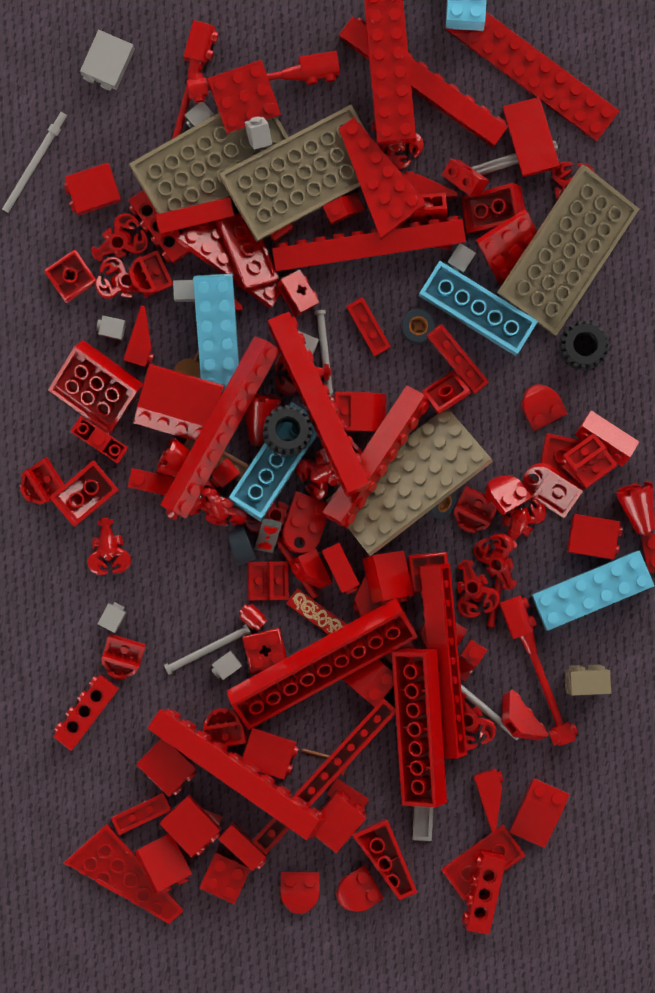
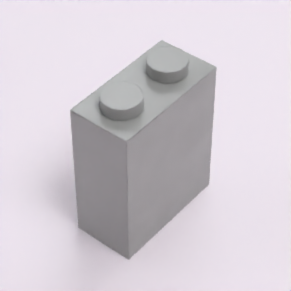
[80,29,135,91]

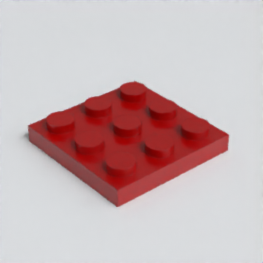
[207,60,281,134]
[476,209,537,286]

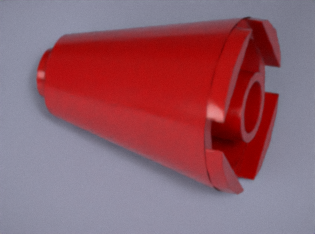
[245,393,282,446]
[156,437,210,478]
[615,481,655,536]

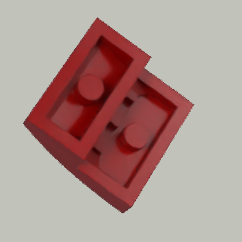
[563,433,617,489]
[247,561,289,600]

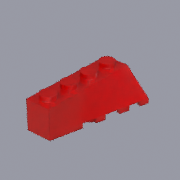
[352,818,417,900]

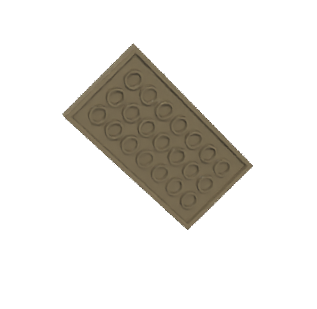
[219,105,367,242]
[129,113,288,214]
[497,165,639,336]
[326,409,493,556]

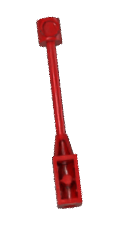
[172,20,219,139]
[186,51,340,103]
[499,595,578,746]

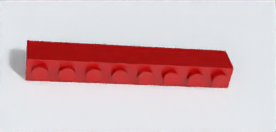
[323,386,430,529]

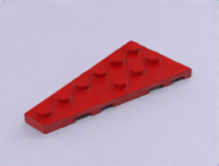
[339,117,426,240]
[177,221,281,308]
[64,824,184,924]

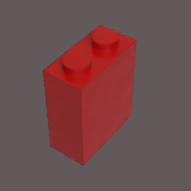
[63,163,122,216]
[567,514,623,560]
[322,543,360,595]
[362,550,414,606]
[242,727,299,779]
[136,739,197,796]
[315,790,366,853]
[160,794,221,858]
[219,821,267,871]
[134,834,192,894]

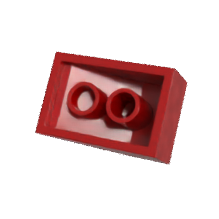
[461,183,525,234]
[49,460,120,527]
[342,659,394,707]
[509,778,570,848]

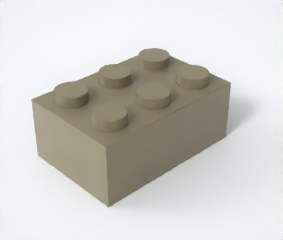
[564,664,611,696]

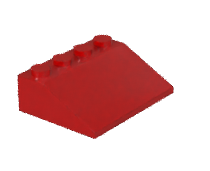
[48,340,144,435]
[134,364,224,441]

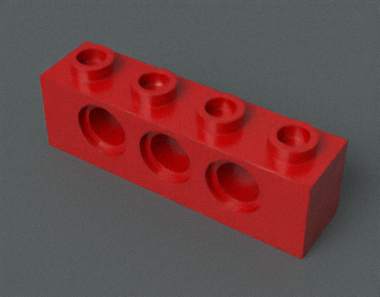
[128,190,191,265]
[53,674,120,751]
[462,851,506,934]

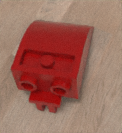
[329,392,386,432]

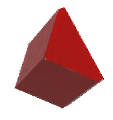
[422,370,471,415]

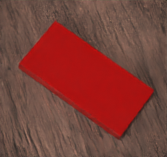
[503,97,560,177]
[216,213,279,290]
[441,824,526,901]

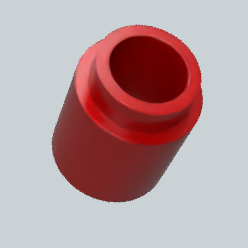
[239,604,267,631]

